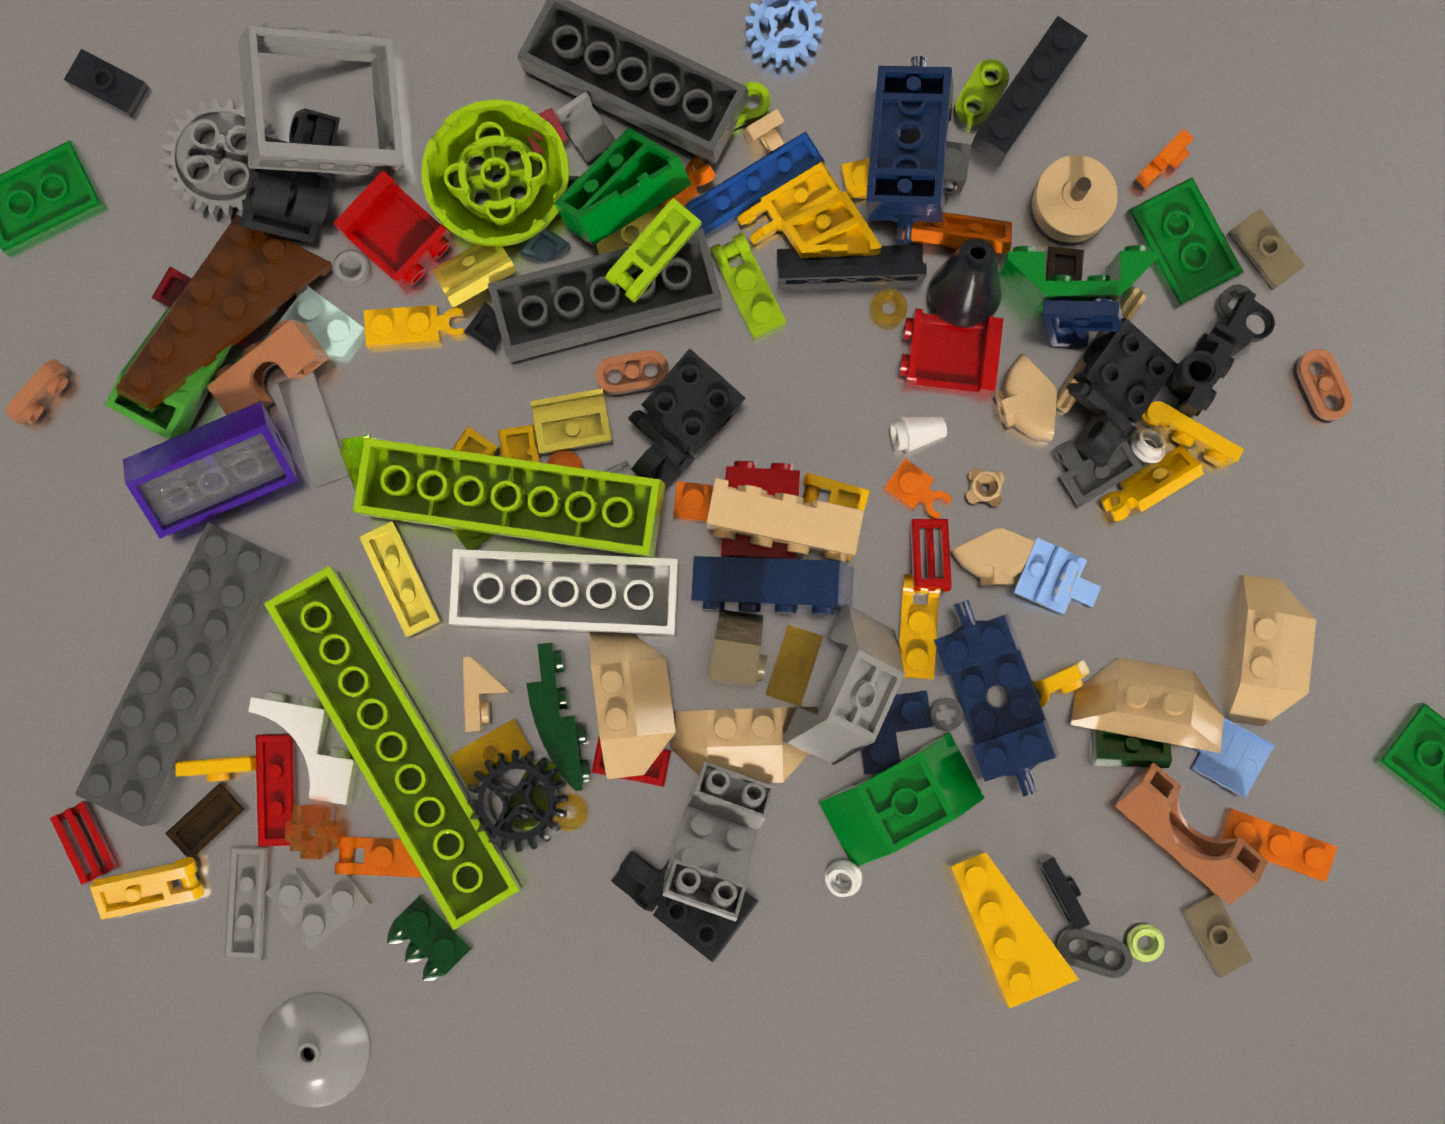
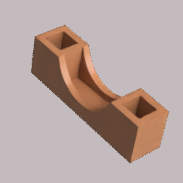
[1115,762,1268,906]

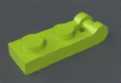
[605,198,701,302]
[709,232,787,340]

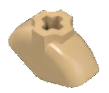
[994,354,1057,442]
[951,528,1036,587]

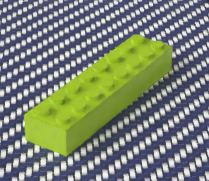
[353,438,665,558]

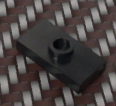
[64,49,148,116]
[1037,854,1090,930]

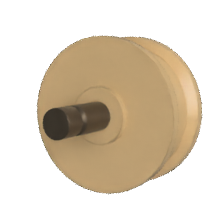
[1031,155,1118,243]

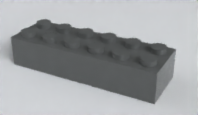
[517,0,749,164]
[487,228,722,363]

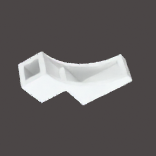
[248,691,359,805]

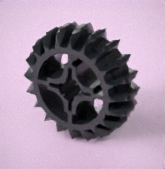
[467,750,569,852]

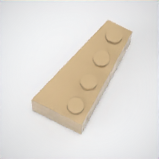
[706,478,864,562]

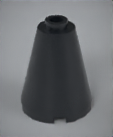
[928,239,1002,328]

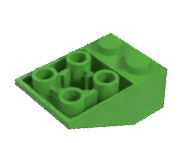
[105,308,231,440]

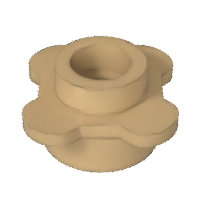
[966,468,1005,507]

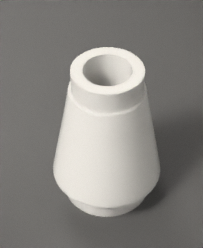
[890,416,947,453]

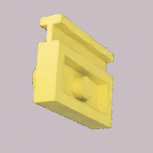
[432,244,517,308]
[530,388,612,455]

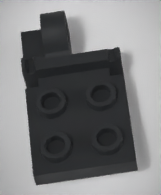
[240,108,340,244]
[1166,290,1275,417]
[1066,318,1177,467]
[628,349,746,492]
[611,851,759,962]

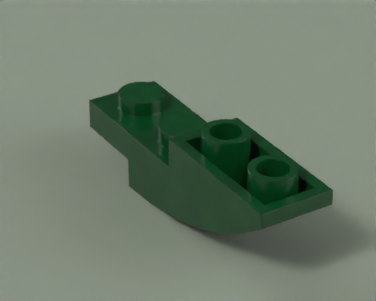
[526,643,591,791]

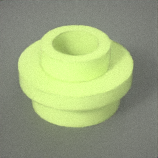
[1126,924,1164,962]

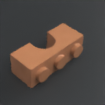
[206,319,329,415]

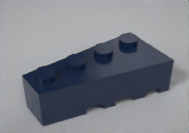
[691,556,854,615]

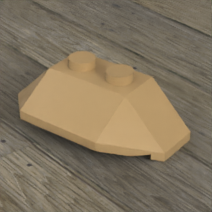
[1226,575,1316,726]
[589,632,676,780]
[1071,657,1224,753]
[670,707,817,783]

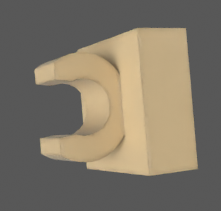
[742,109,785,154]

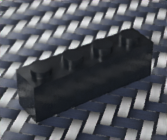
[971,16,1088,166]

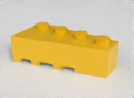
[946,850,1079,1009]

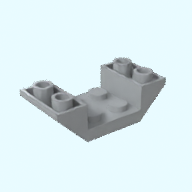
[782,604,905,765]
[662,761,775,922]

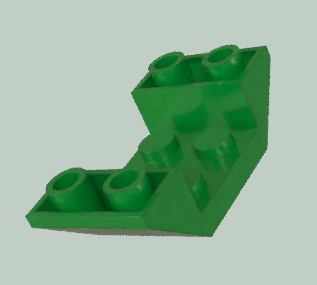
[998,245,1158,310]
[819,732,985,867]

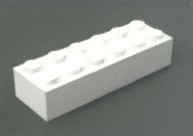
[449,549,679,636]

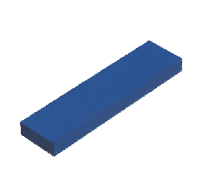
[684,131,825,237]

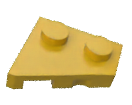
[782,191,882,258]

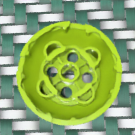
[421,99,569,247]

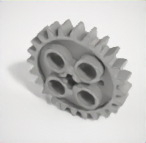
[161,97,279,218]

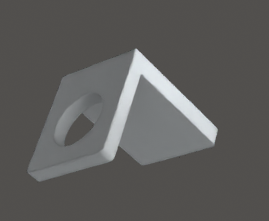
[556,91,616,162]

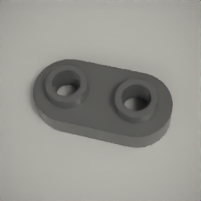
[1057,927,1132,978]

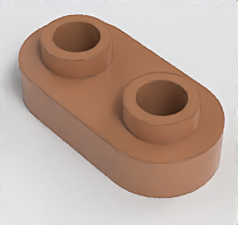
[1297,349,1352,421]
[596,350,669,395]
[6,359,68,425]

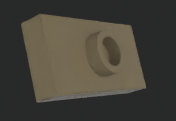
[1229,208,1305,290]
[1182,893,1253,978]

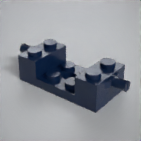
[866,56,954,244]
[934,600,1059,797]

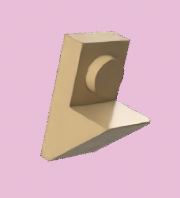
[463,657,512,732]

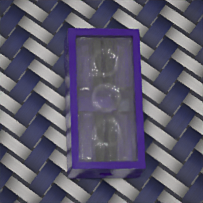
[123,401,297,539]

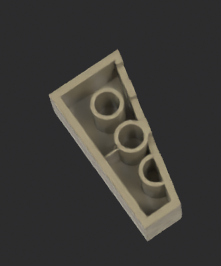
[709,610,767,688]

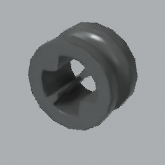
[1218,284,1251,319]
[930,698,964,731]

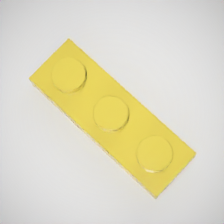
[359,521,441,637]

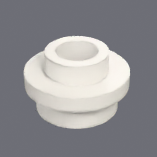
[1130,428,1167,463]
[825,860,863,897]

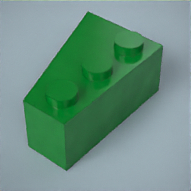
[554,127,692,245]

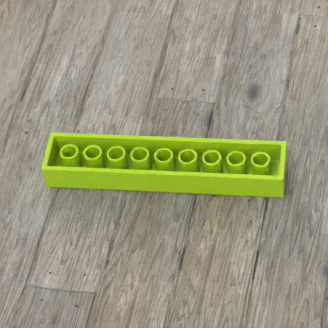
[264,565,522,930]

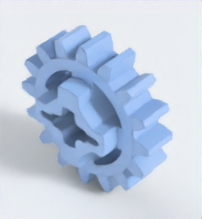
[745,0,823,68]

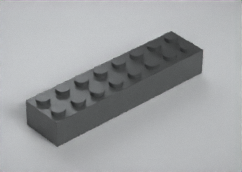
[75,522,284,827]

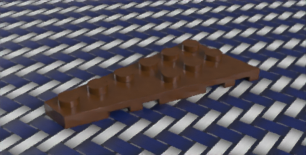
[115,214,333,411]

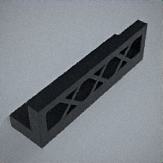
[777,244,927,288]

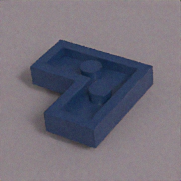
[1043,297,1123,347]
[860,690,933,774]

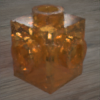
[285,804,342,859]

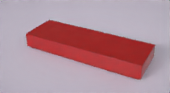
[255,733,298,847]

